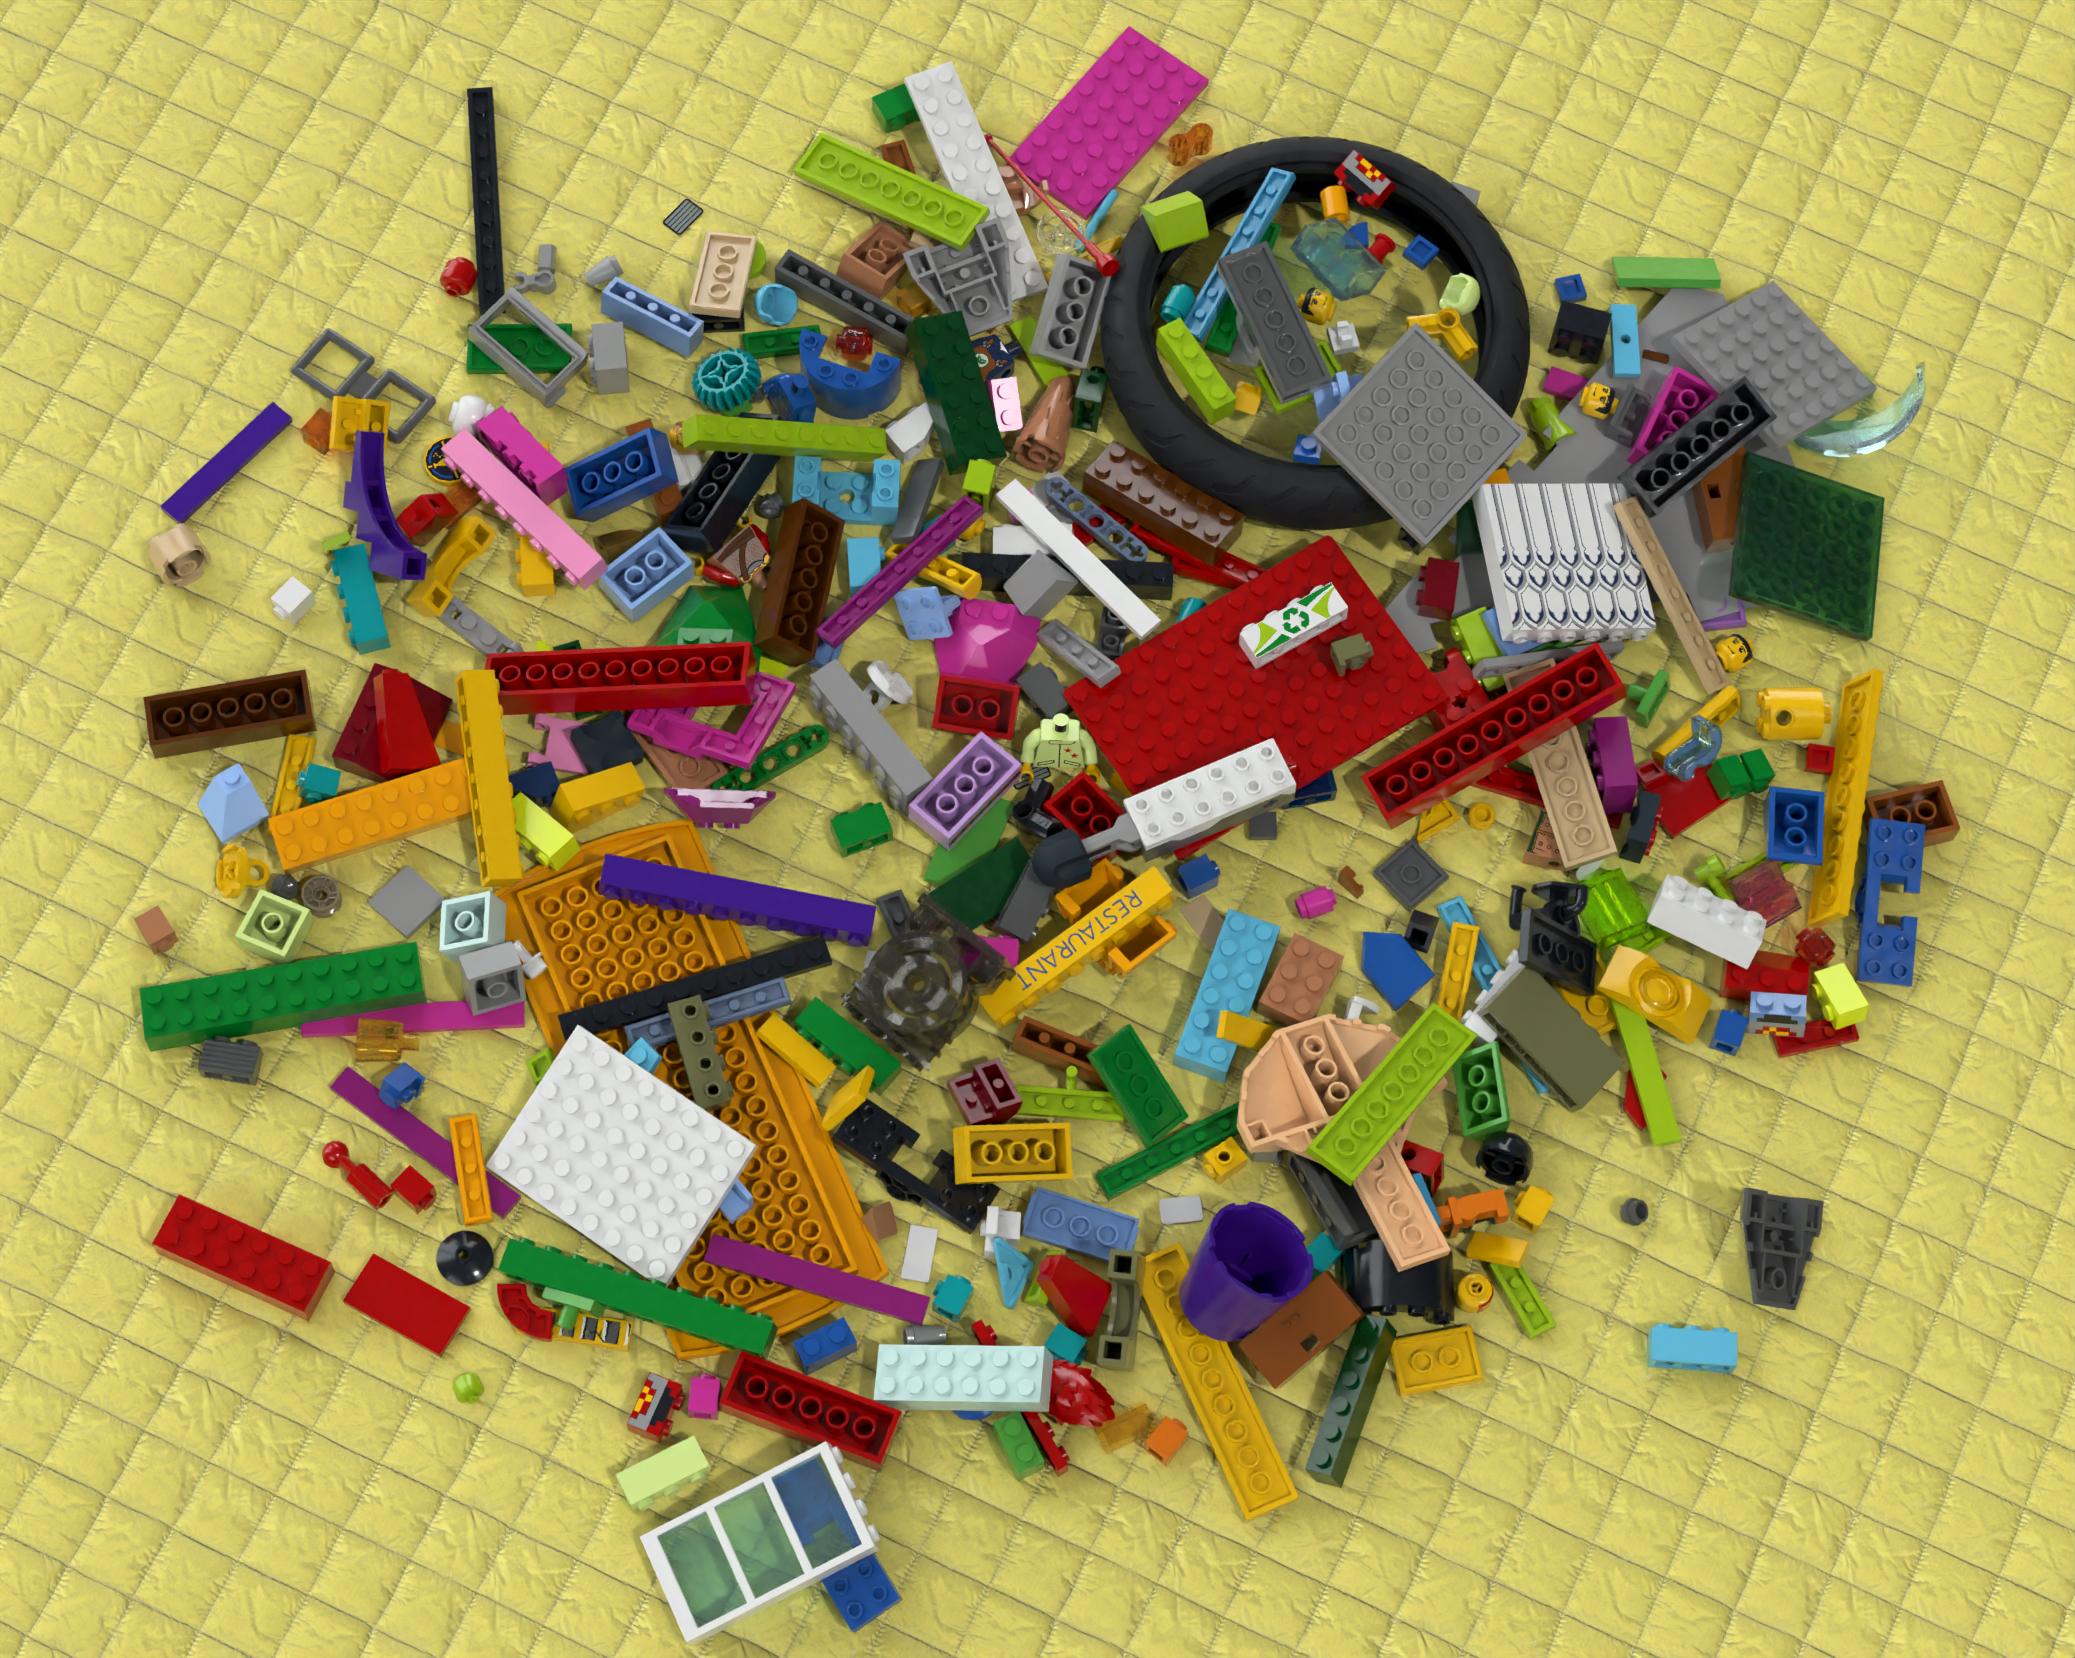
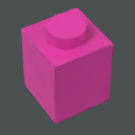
[688,1374,721,1420]

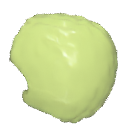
[1439,273,1480,316]

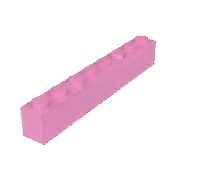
[441,428,608,590]

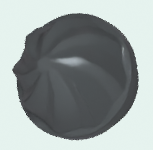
[759,492,785,519]
[271,873,299,900]
[1619,1198,1648,1226]

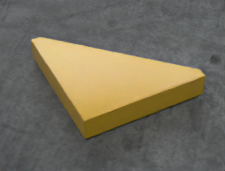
[1416,799,1460,845]

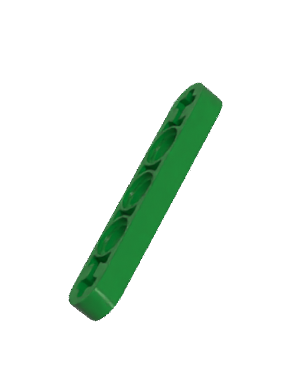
[712,725,829,790]

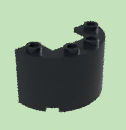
[1341,1239,1454,1325]

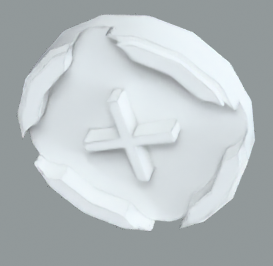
[863,660,913,712]

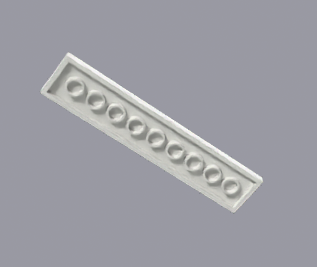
[904,61,1048,303]

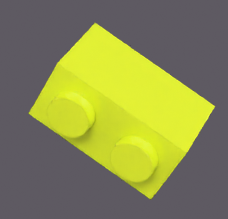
[1810,962,1869,1030]

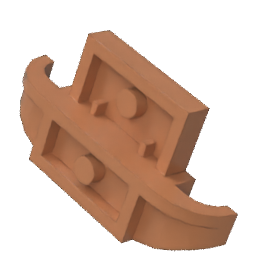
[997,165,1049,216]

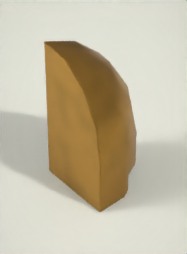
[597,529,645,566]

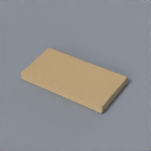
[689,231,758,319]

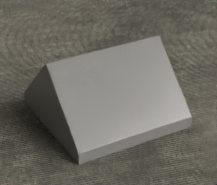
[1003,549,1078,618]

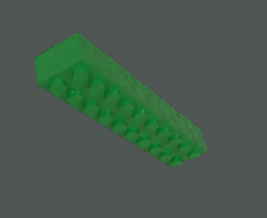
[139,942,427,1052]

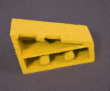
[548,762,646,834]

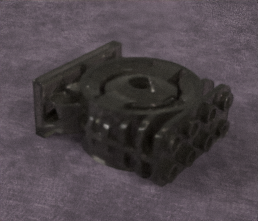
[840,893,1017,1072]

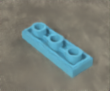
[1609,304,1641,378]

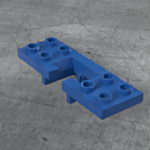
[1855,818,1925,987]
[773,1458,903,1633]

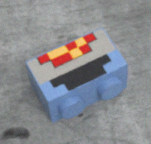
[1748,991,1807,1038]

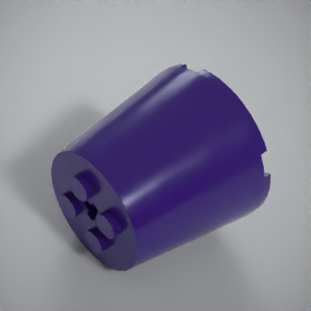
[1179,1202,1314,1342]

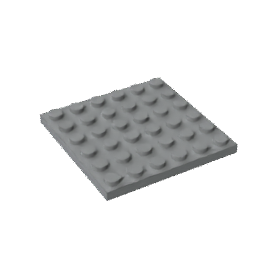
[1670,281,1877,452]
[1310,323,1527,547]

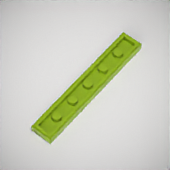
[1608,996,1682,1148]

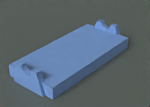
[1022,1187,1140,1264]

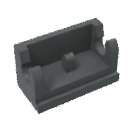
[1604,383,1651,448]

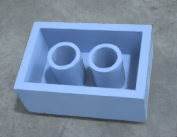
[598,527,695,624]

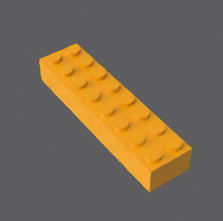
[268,758,472,874]

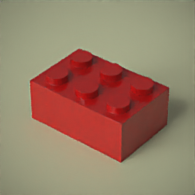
[932,672,1022,740]
[1043,771,1123,867]

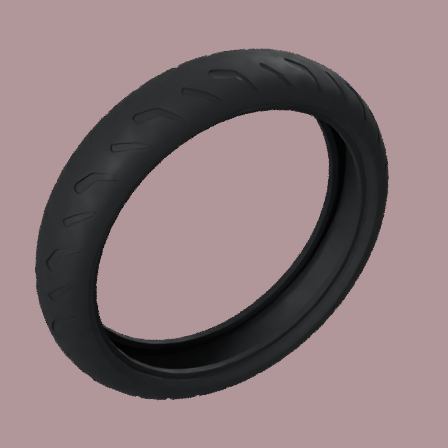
[1100,136,1530,530]

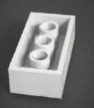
[1647,873,1767,969]

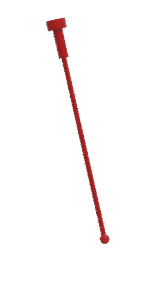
[984,134,1119,277]

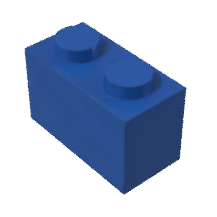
[793,1317,857,1375]

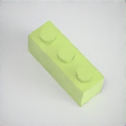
[616,1435,710,1512]

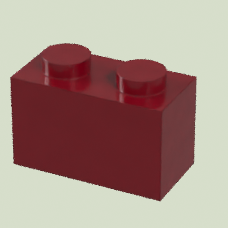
[1415,557,1460,621]

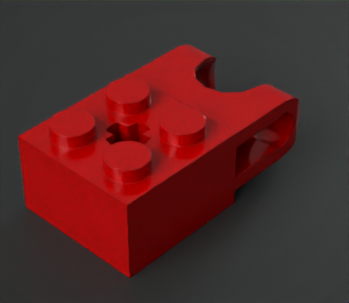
[1426,648,1490,732]

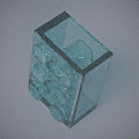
[1290,217,1387,302]

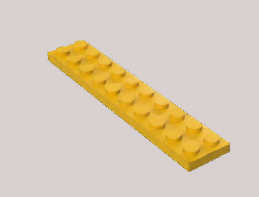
[1806,668,1884,928]
[1142,1242,1299,1522]

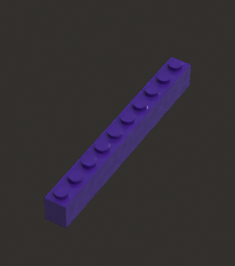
[598,854,876,947]

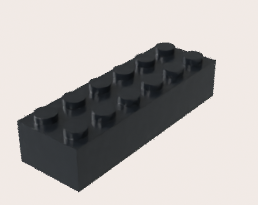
[1617,376,1778,518]
[663,412,783,553]

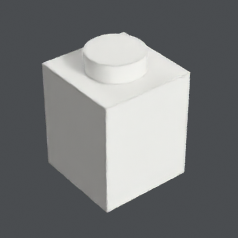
[270,576,315,625]

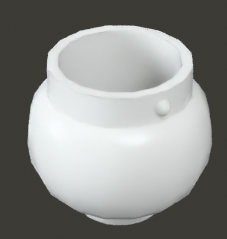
[448,395,494,440]

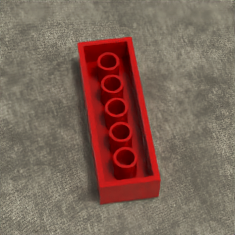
[152,1194,335,1321]
[719,1351,902,1472]

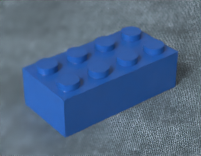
[564,427,679,522]

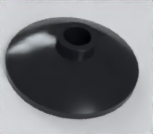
[436,1231,493,1286]

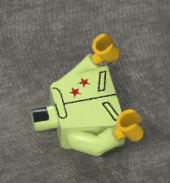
[1019,713,1101,784]

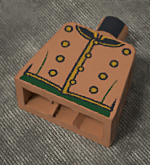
[1522,808,1565,871]

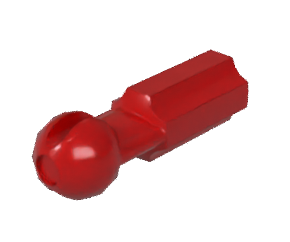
[322,1141,394,1211]

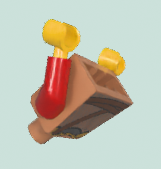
[694,515,771,591]

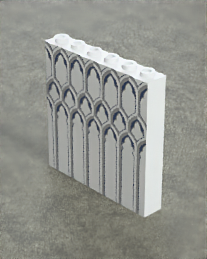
[1472,483,1657,644]

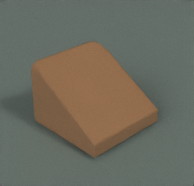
[861,1201,898,1242]

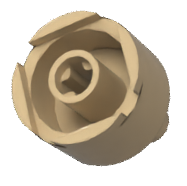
[148,523,211,587]

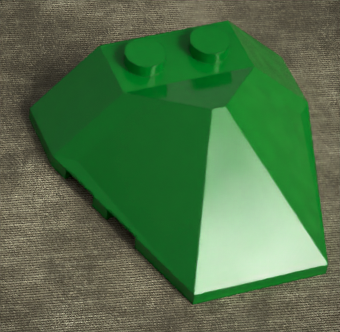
[654,585,762,672]

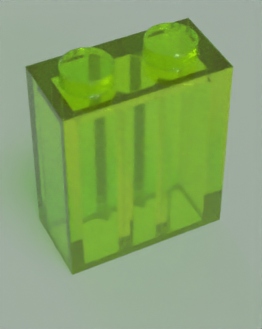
[1576,867,1650,951]

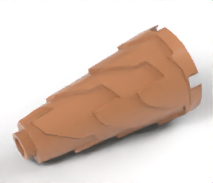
[1013,376,1075,473]

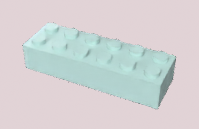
[873,1344,1053,1412]

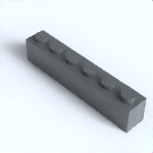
[775,249,914,356]

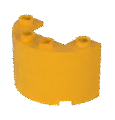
[1055,858,1177,979]

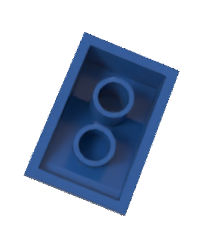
[1764,786,1824,866]

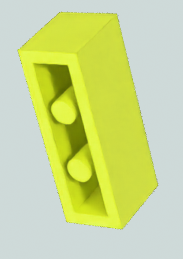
[512,792,581,871]

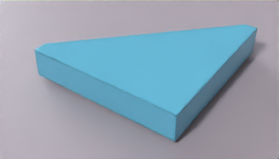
[993,1237,1035,1309]

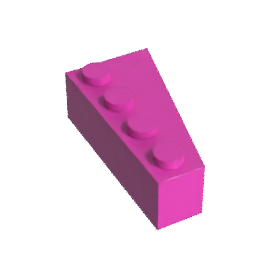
[477,406,568,506]

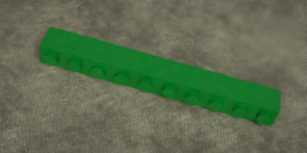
[498,1237,778,1360]

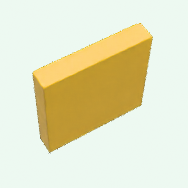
[821,1065,875,1132]

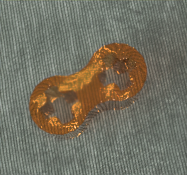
[1168,123,1213,167]

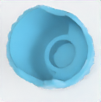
[754,283,798,326]

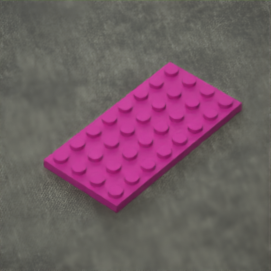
[1006,26,1209,221]

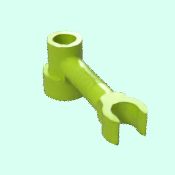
[1693,854,1732,901]

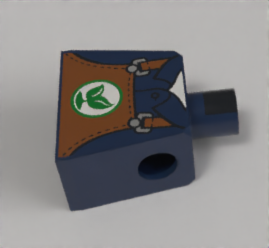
[972,334,1022,381]

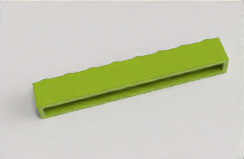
[682,414,887,462]

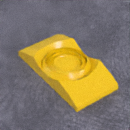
[1596,945,1712,1045]

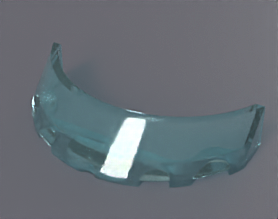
[1794,362,1926,457]

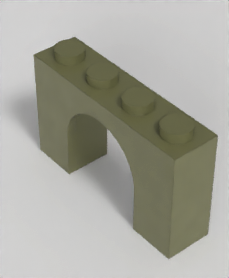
[1097,1248,1146,1372]

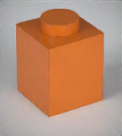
[1144,1416,1189,1466]

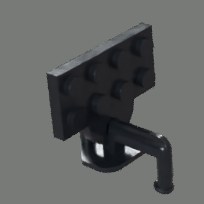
[1509,881,1597,997]

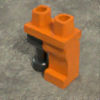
[1436,1188,1510,1239]

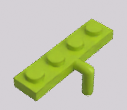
[1015,1066,1124,1123]

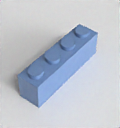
[601,276,704,358]

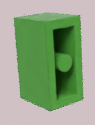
[992,1411,1044,1481]

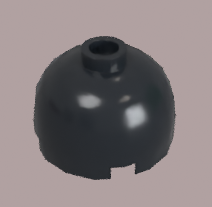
[1476,1131,1534,1186]

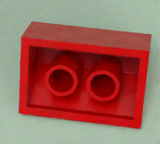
[1719,950,1809,1002]

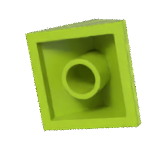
[1140,191,1209,253]

